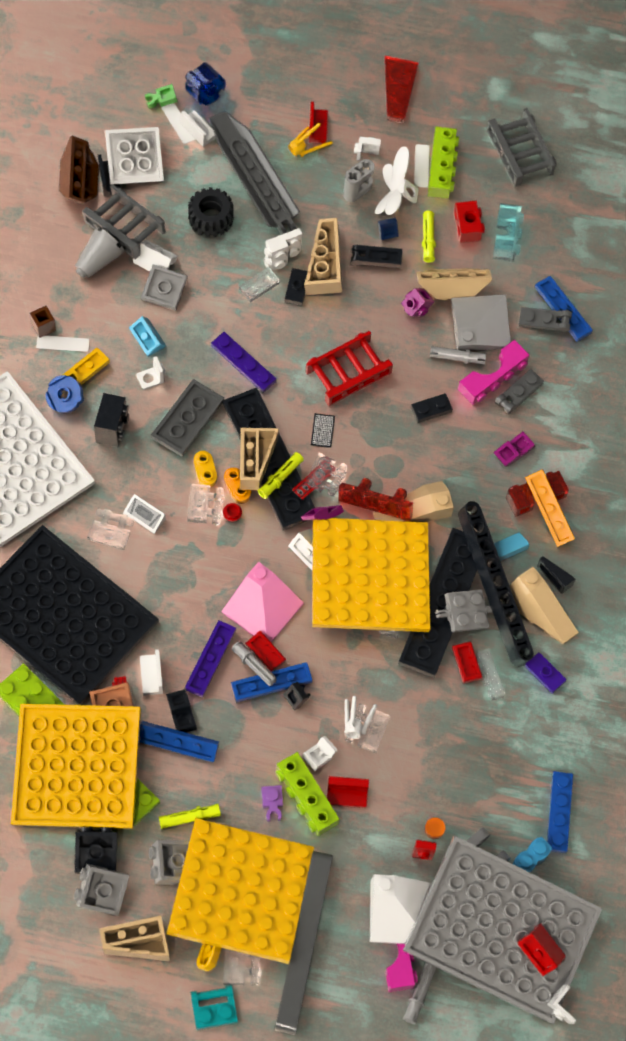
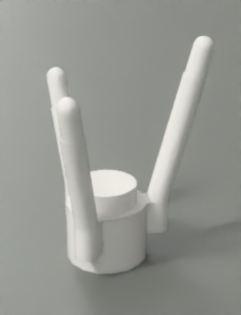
[344,696,377,739]

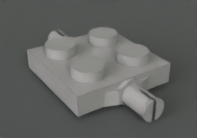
[435,590,492,632]

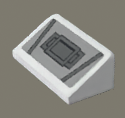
[123,494,166,534]

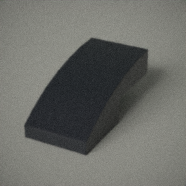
[166,689,197,733]

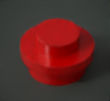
[223,503,242,522]

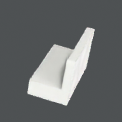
[181,110,216,147]
[133,240,178,271]
[289,529,313,570]
[140,649,163,696]

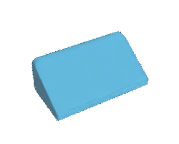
[129,316,166,356]
[494,532,530,561]

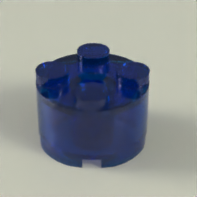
[185,62,226,106]

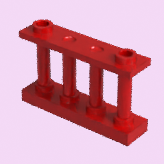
[305,330,393,407]

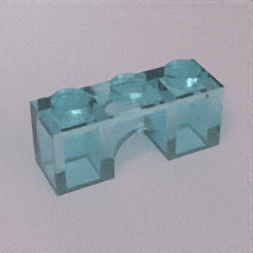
[493,203,524,262]

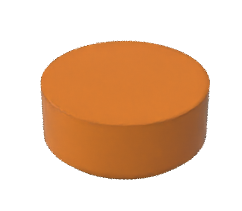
[425,817,445,839]

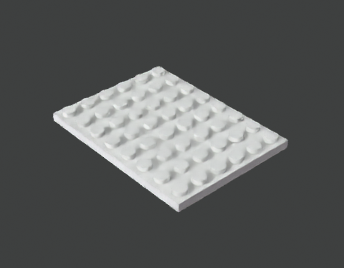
[0,371,95,547]

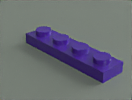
[211,332,276,393]
[185,620,236,698]

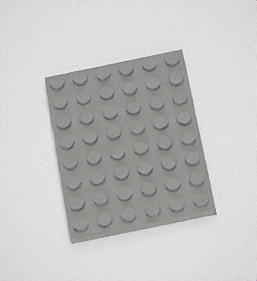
[403,836,602,1024]

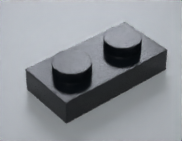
[411,393,453,423]

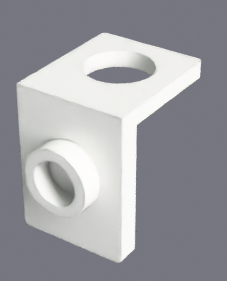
[136,356,166,390]
[547,985,576,1024]

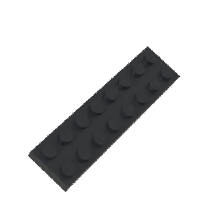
[222,387,315,530]
[398,528,484,678]

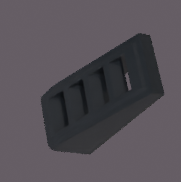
[537,556,576,594]

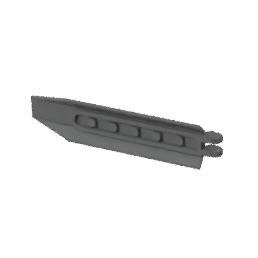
[209,111,300,235]

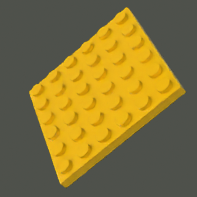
[312,518,430,632]
[11,704,141,829]
[167,818,314,964]

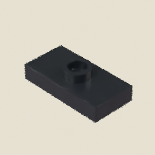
[284,268,308,306]

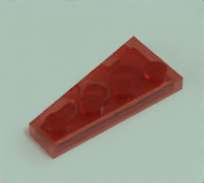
[384,56,419,124]

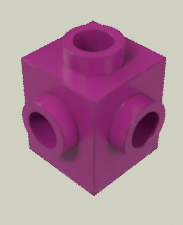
[401,288,435,317]

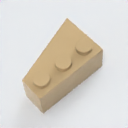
[240,428,279,490]
[99,916,170,961]

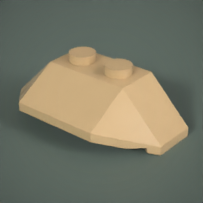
[417,268,492,300]

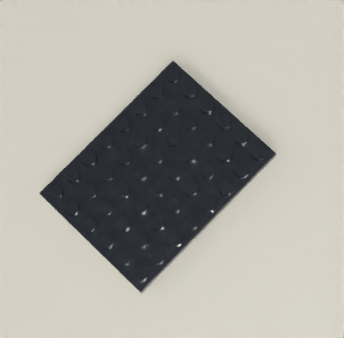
[0,525,159,705]

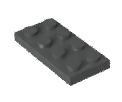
[151,379,224,457]

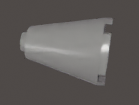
[75,227,125,278]

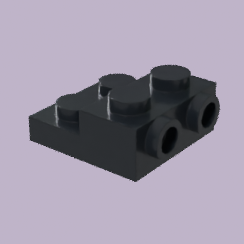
[75,826,117,873]

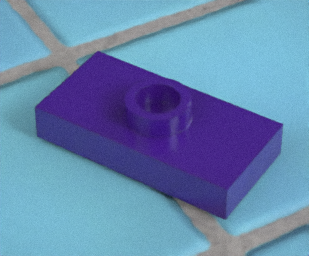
[524,652,567,694]

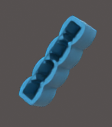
[512,837,552,873]

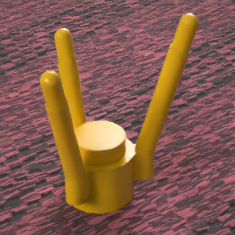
[288,123,333,157]

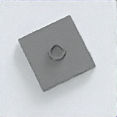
[141,265,188,311]

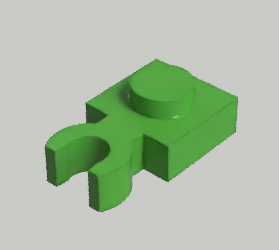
[145,84,178,108]

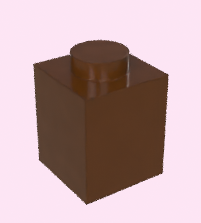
[30,305,56,338]

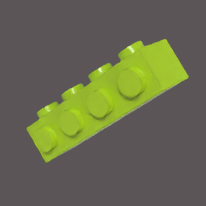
[427,127,459,199]
[275,752,340,836]

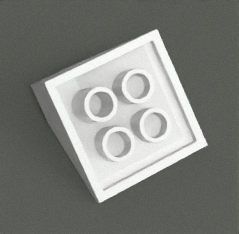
[105,127,164,185]
[370,874,432,944]

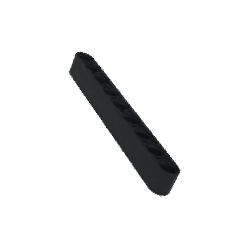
[458,501,534,667]

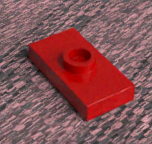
[245,631,286,672]
[452,641,482,684]
[412,840,437,861]

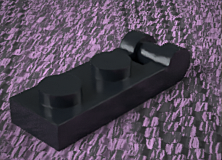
[350,245,402,268]

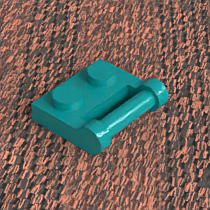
[190,985,238,1031]

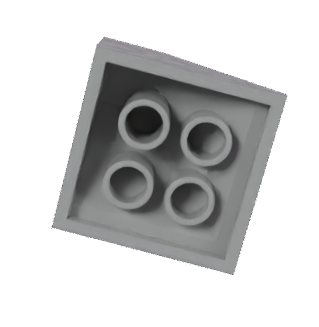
[451,294,511,351]

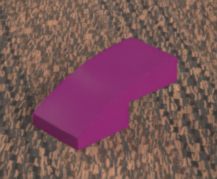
[493,431,535,467]
[301,505,344,521]

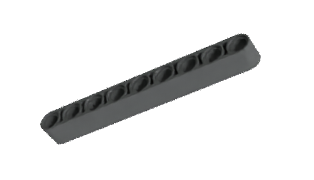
[275,851,333,1035]

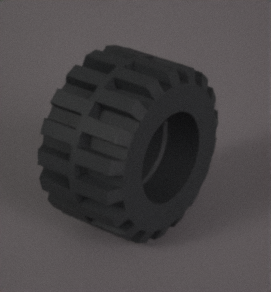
[188,187,234,237]

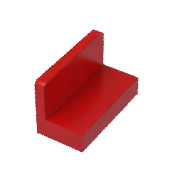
[309,102,328,143]
[327,776,369,808]
[517,923,566,976]

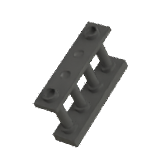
[487,109,556,187]
[82,184,166,260]

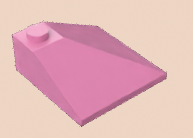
[222,562,304,642]

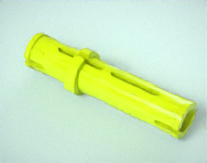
[422,211,436,263]
[257,452,304,499]
[158,803,221,829]

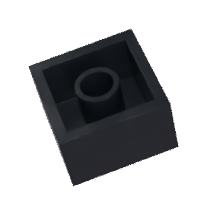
[94,393,130,447]

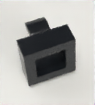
[283,682,311,710]

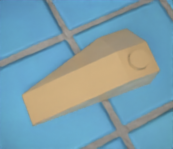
[373,481,454,522]
[509,567,579,644]

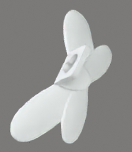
[375,147,419,215]

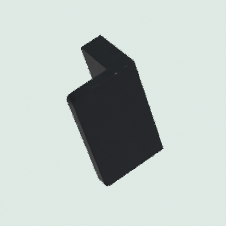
[98,154,121,196]

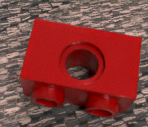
[454,201,485,243]

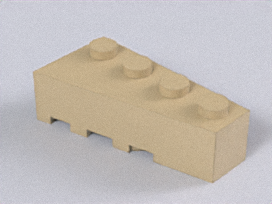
[304,218,342,295]

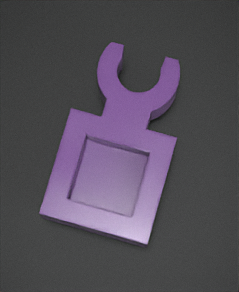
[261,785,283,822]

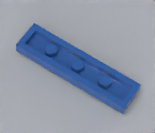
[534,276,593,342]
[231,662,312,703]
[139,721,219,762]
[547,771,573,853]

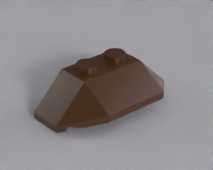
[59,135,99,204]

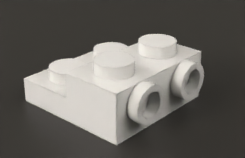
[264,228,302,271]

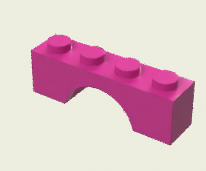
[458,340,529,405]
[385,944,418,993]

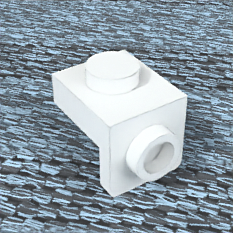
[354,136,381,161]
[301,736,337,771]

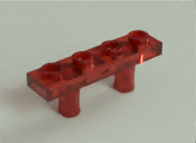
[339,478,413,522]

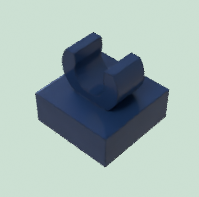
[378,218,399,240]

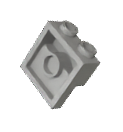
[149,840,189,885]
[74,864,129,916]

